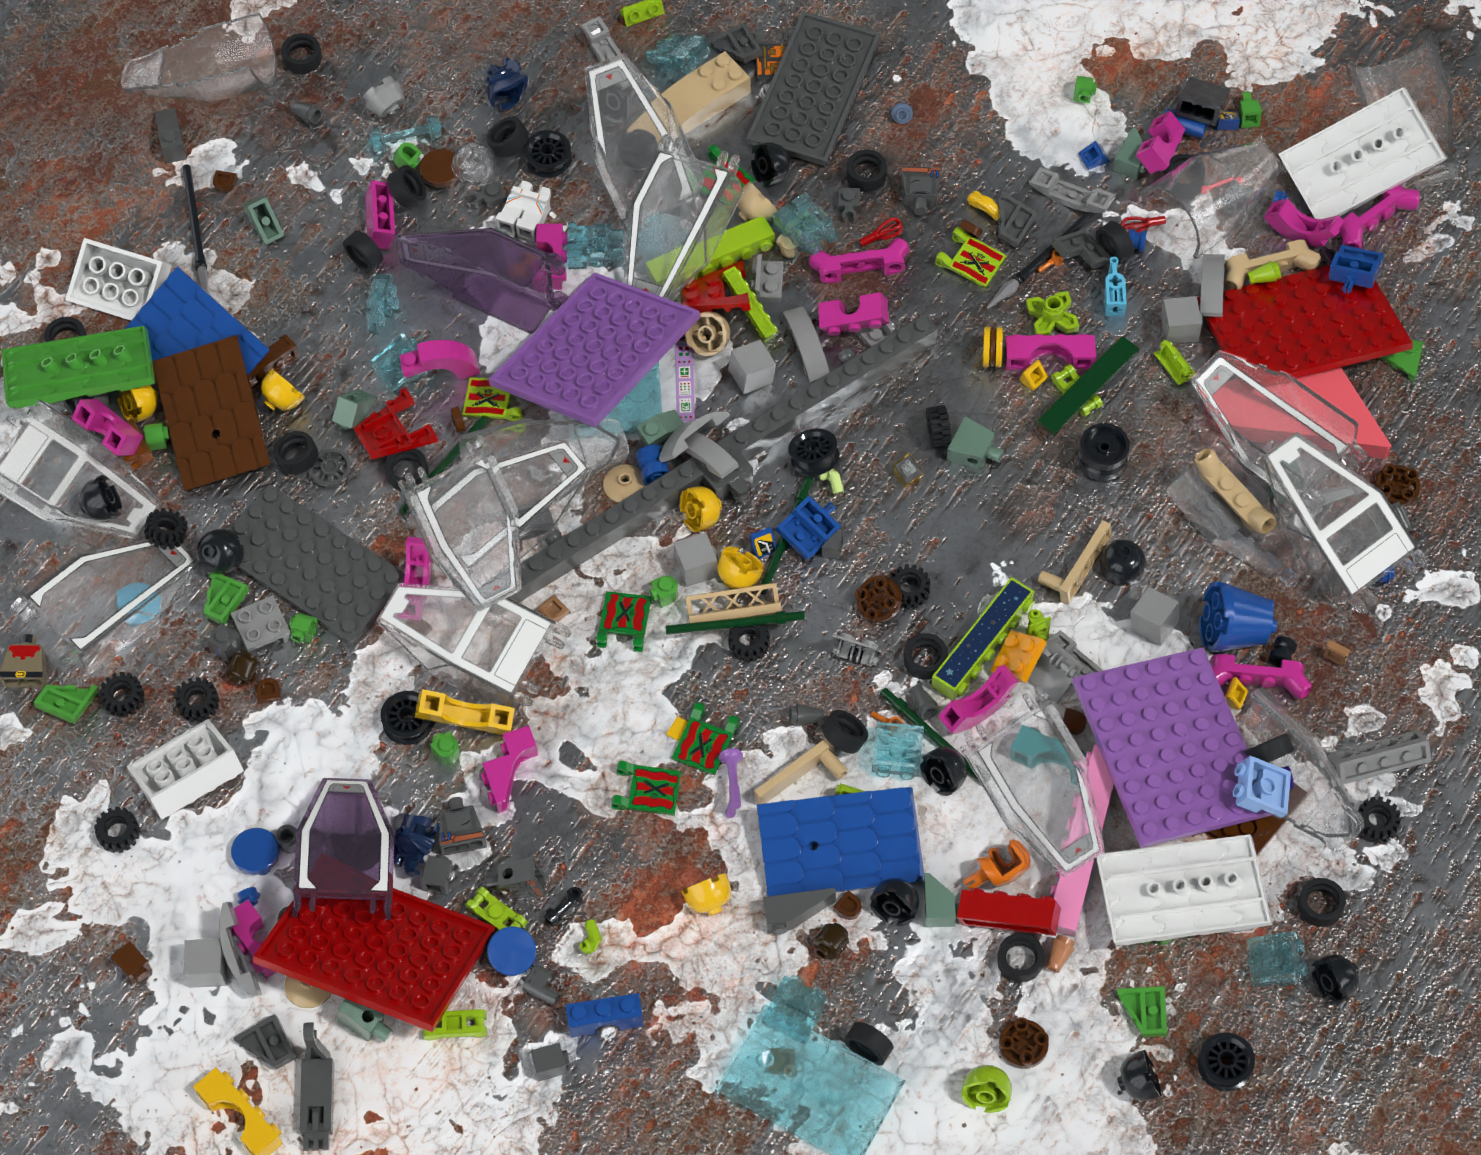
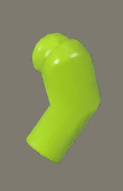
[579,919,602,954]

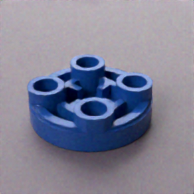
[231,828,280,876]
[487,927,536,976]

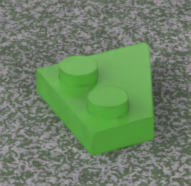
[1379,339,1424,381]
[204,573,250,625]
[34,685,99,724]
[1117,986,1168,1038]

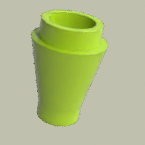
[1248,261,1282,284]

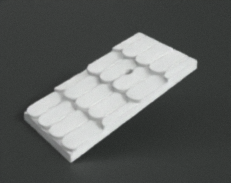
[1278,87,1447,219]
[1096,834,1273,945]

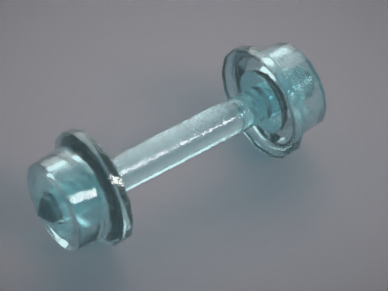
[367,115,444,153]

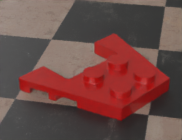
[681,260,751,313]
[353,387,439,460]

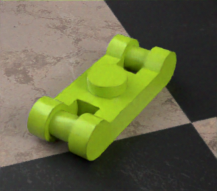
[1051,364,1103,417]
[465,886,528,931]
[423,1009,487,1041]

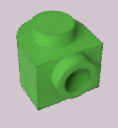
[1073,75,1097,103]
[393,142,423,169]
[144,422,170,451]
[649,576,678,608]
[289,613,318,644]
[430,731,460,765]

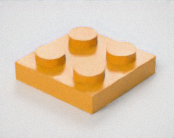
[990,630,1047,683]

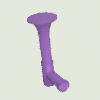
[719,748,743,818]

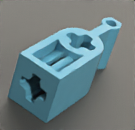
[1104,257,1127,316]

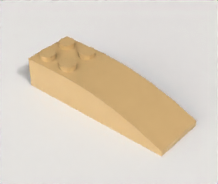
[625,51,751,150]

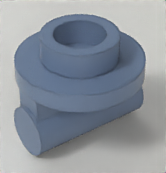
[891,103,913,124]

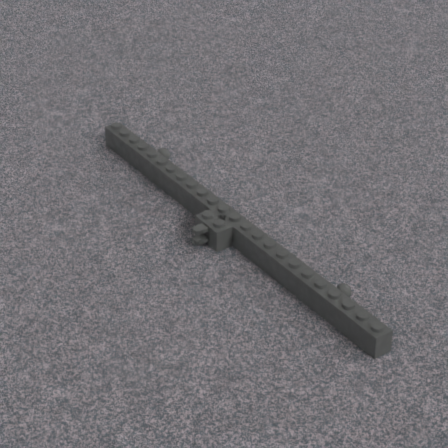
[482,314,938,616]

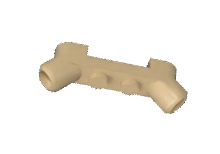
[1224,240,1321,290]
[1194,448,1277,535]

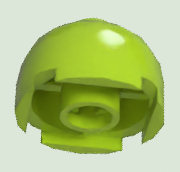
[961,1065,1012,1113]

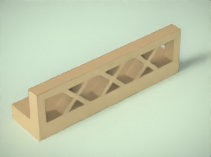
[685,582,782,623]

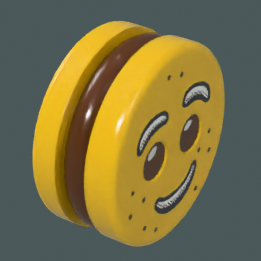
[983,327,1003,368]

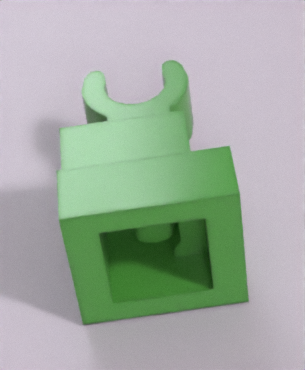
[1239,91,1262,128]

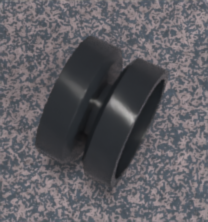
[1078,423,1130,481]

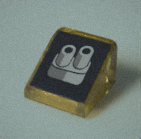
[892,453,924,487]

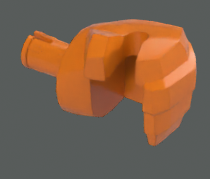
[963,839,1031,891]

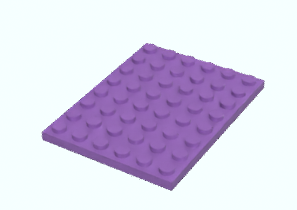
[488,272,700,428]
[1072,647,1273,848]

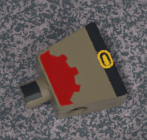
[0,634,48,688]

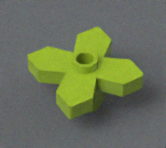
[1026,291,1079,335]

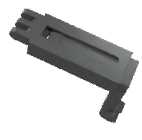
[300,1022,335,1151]

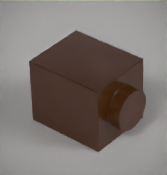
[110,941,152,985]

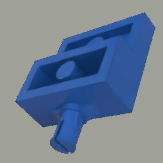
[1329,245,1384,294]
[775,496,842,562]

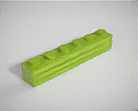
[722,266,778,343]

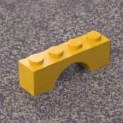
[415,689,515,735]
[193,1067,283,1155]

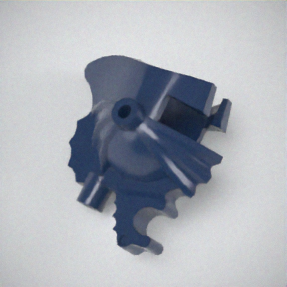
[485,58,528,111]
[390,813,440,877]

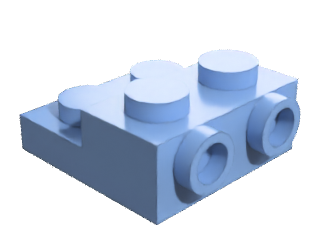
[1233,756,1291,817]

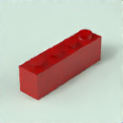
[957,888,1061,936]

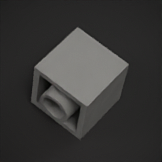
[1160,296,1203,344]
[728,339,776,394]
[673,532,718,587]
[1130,587,1179,645]
[183,938,227,988]

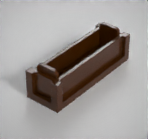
[248,334,300,389]

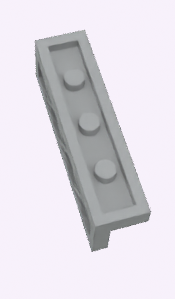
[1329,730,1431,785]

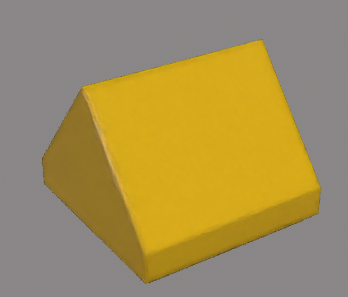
[1019,360,1048,391]
[1224,677,1248,710]

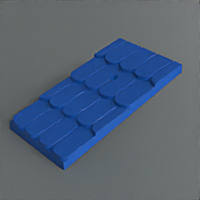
[125,266,270,376]
[757,787,924,897]

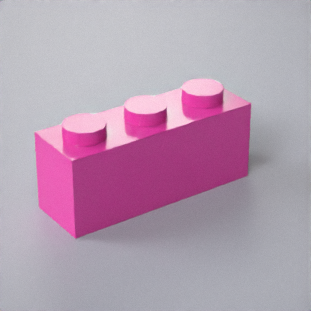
[365,180,395,250]

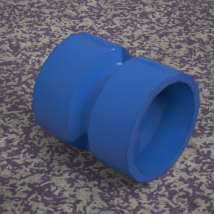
[635,445,670,486]

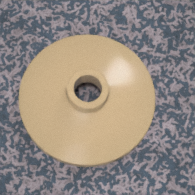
[603,465,646,503]
[285,976,332,1008]

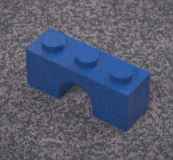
[565,993,644,1038]

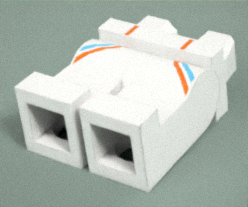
[495,181,551,242]

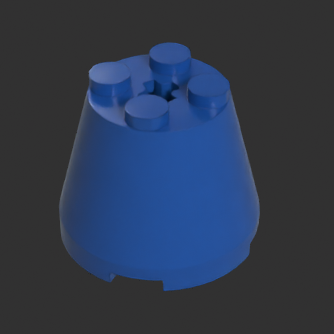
[1199,582,1277,652]

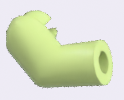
[819,469,844,495]

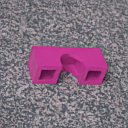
[1136,111,1185,174]
[535,224,568,290]
[818,292,889,336]
[71,399,143,456]
[231,900,276,979]

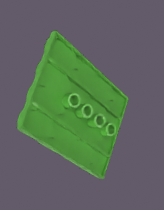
[1,326,155,409]

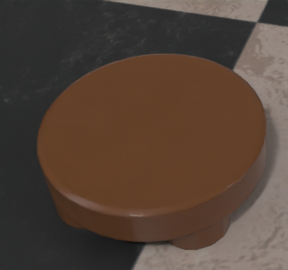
[419,149,462,189]
[1374,464,1421,507]
[855,576,902,622]
[999,1017,1049,1069]

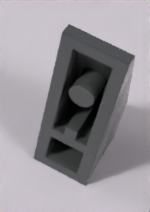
[155,108,187,164]
[763,888,836,935]

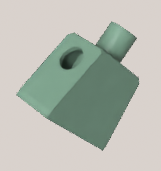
[947,416,1004,469]
[337,999,393,1042]

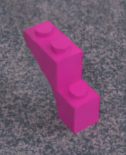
[480,726,538,813]

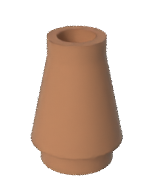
[1046,934,1075,973]

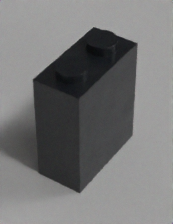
[1174,77,1230,126]

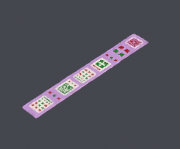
[675,338,695,423]

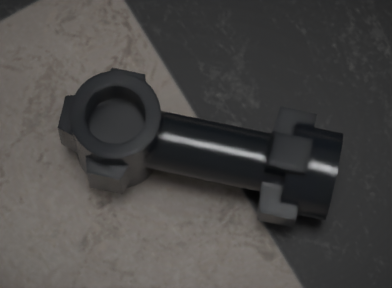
[544,887,584,927]

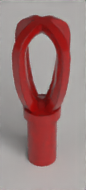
[1120,216,1166,234]
[859,217,903,247]

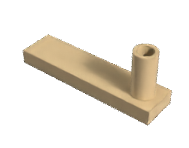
[1038,520,1112,605]
[754,738,848,804]

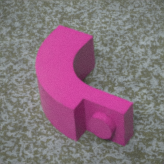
[1263,198,1344,247]
[400,340,480,380]
[398,537,432,622]
[938,665,1019,734]

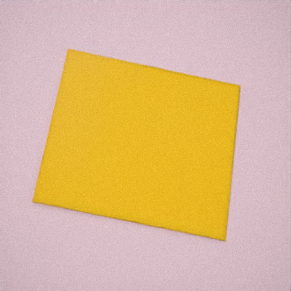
[666,717,688,741]

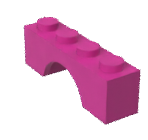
[1005,334,1096,370]

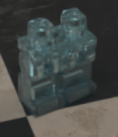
[645,34,711,74]
[773,191,838,255]
[567,222,624,269]

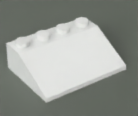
[65,238,172,321]
[126,719,244,820]

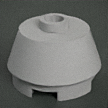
[363,76,405,118]

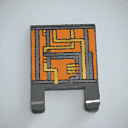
[755,28,795,80]

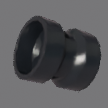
[1268,636,1298,668]

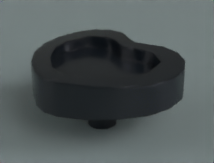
[1319,247,1336,265]

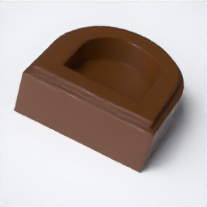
[213,170,238,193]
[959,219,983,238]
[450,406,466,433]
[256,678,281,704]
[1061,708,1087,735]
[833,890,862,920]

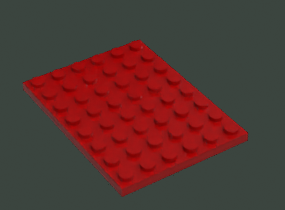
[1197,265,1413,391]
[253,861,495,1032]

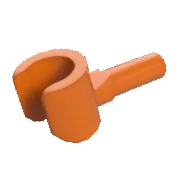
[1037,249,1064,273]
[871,711,902,733]

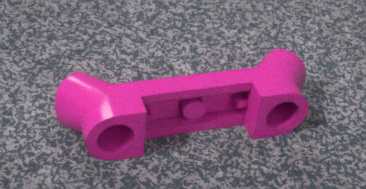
[1338,185,1420,249]
[809,238,910,283]
[1210,654,1312,699]

